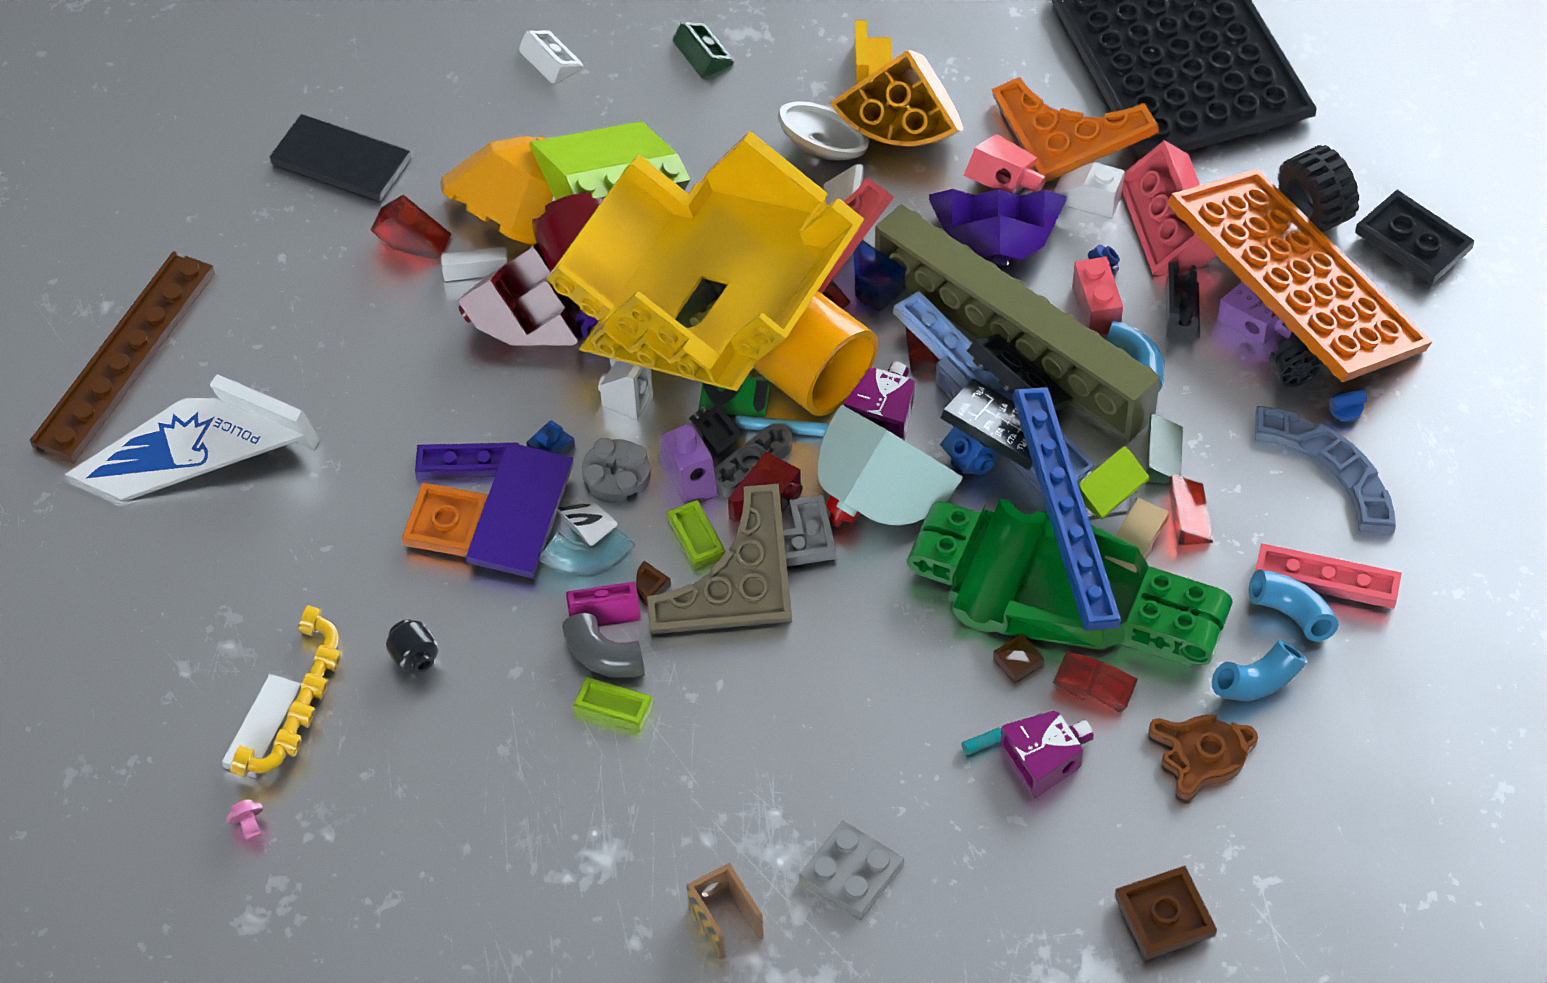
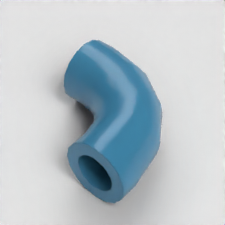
[1107,320,1165,392]
[1249,569,1339,641]
[1211,640,1307,702]

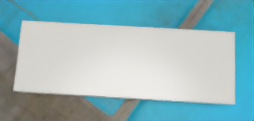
[222,674,301,779]

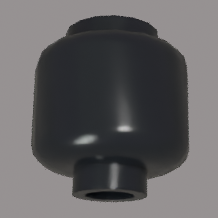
[386,619,439,673]

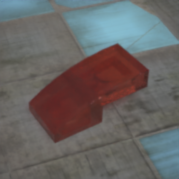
[1053,652,1138,713]

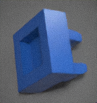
[526,420,575,455]

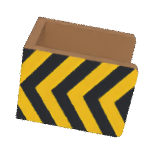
[686,863,764,958]

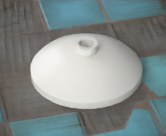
[778,102,869,160]

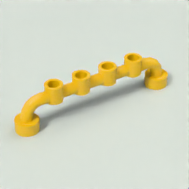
[230,605,341,778]

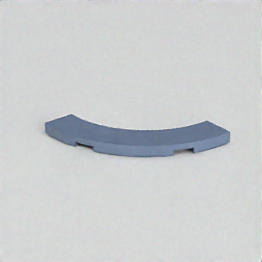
[1255,406,1396,533]

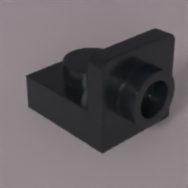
[689,403,743,457]

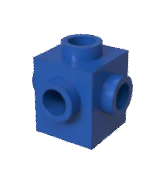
[939,427,1000,475]

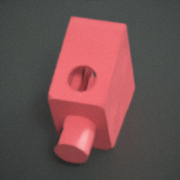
[964,134,1046,194]

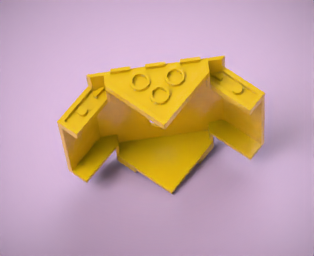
[546,131,865,391]

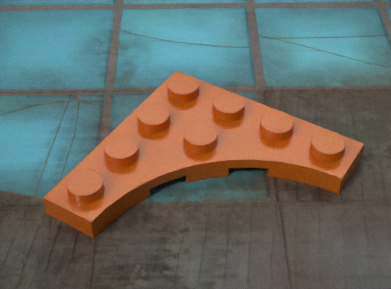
[992,77,1159,183]

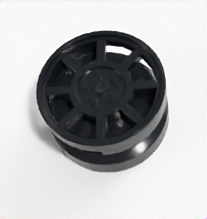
[1269,336,1324,387]

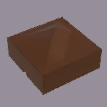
[993,634,1044,682]

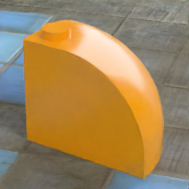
[830,50,963,146]

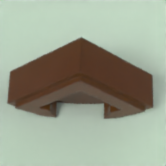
[636,561,671,607]

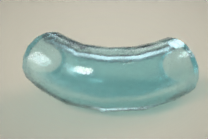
[538,528,636,577]

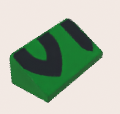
[698,377,771,418]

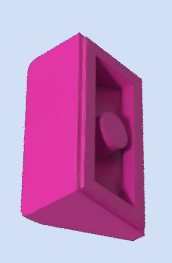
[566,582,641,626]

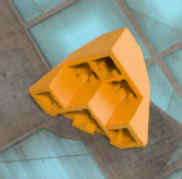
[440,136,553,245]

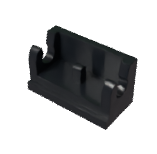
[1166,262,1200,337]

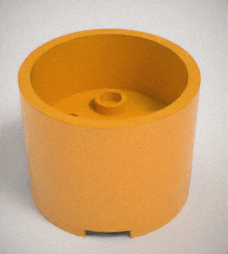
[753,291,878,416]

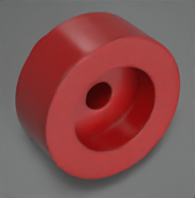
[826,495,860,527]

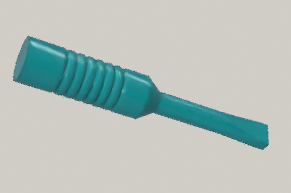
[961,713,1042,755]

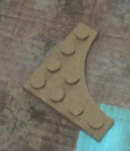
[647,484,792,634]

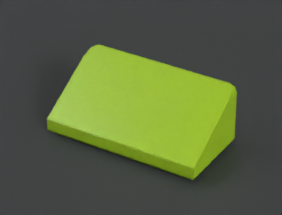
[1079,446,1150,520]

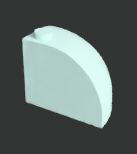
[817,405,963,525]

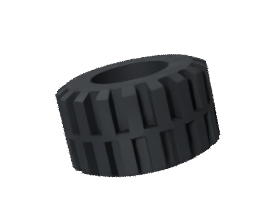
[1277,145,1360,233]

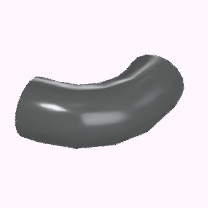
[562,613,645,678]

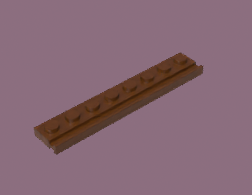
[30,251,215,464]

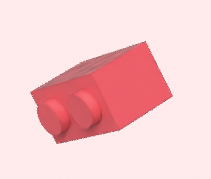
[1072,257,1123,335]

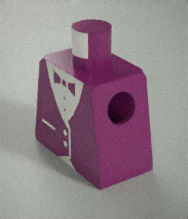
[844,362,915,441]
[1000,711,1094,799]

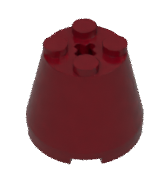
[532,192,604,307]

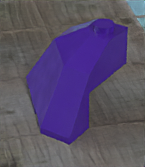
[929,189,1066,268]

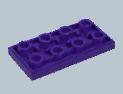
[466,442,574,579]

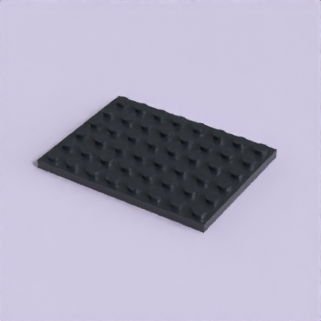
[1051,0,1317,160]

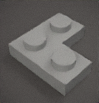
[783,495,836,566]

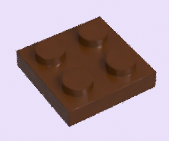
[1115,866,1217,960]

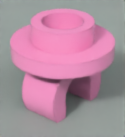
[226,800,263,840]

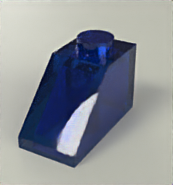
[852,240,906,312]

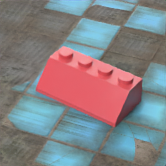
[1122,140,1217,276]

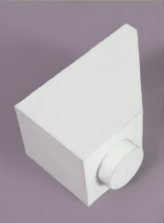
[1054,162,1125,219]
[598,361,653,420]

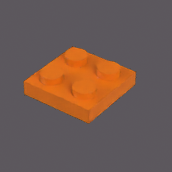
[402,482,488,557]

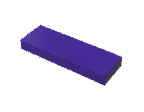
[415,442,519,479]

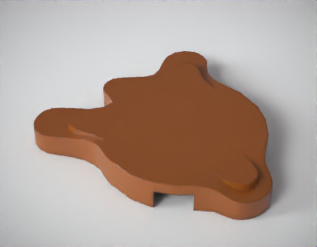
[1149,714,1258,800]

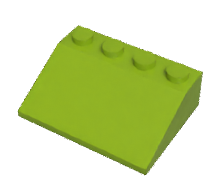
[529,121,691,200]

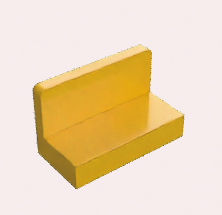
[855,20,892,84]

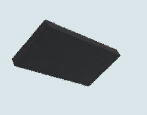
[270,114,411,202]

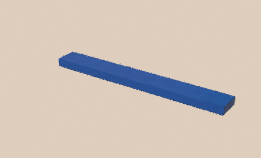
[1012,387,1121,631]

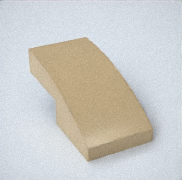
[1105,497,1169,573]

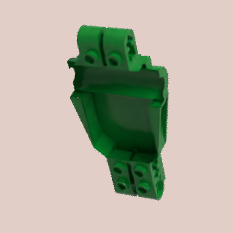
[906,499,1233,667]

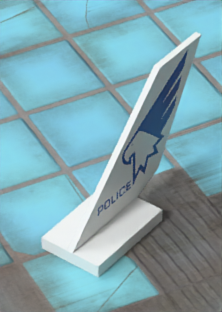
[65,374,321,502]

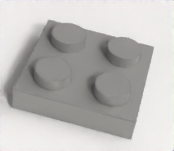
[799,820,904,920]

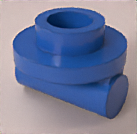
[1087,244,1120,274]
[1329,389,1367,422]

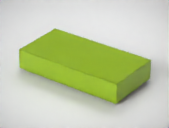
[666,499,726,570]
[573,677,654,732]

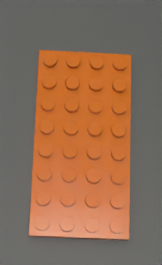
[1167,168,1433,382]

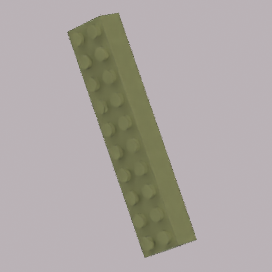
[875,204,1161,442]

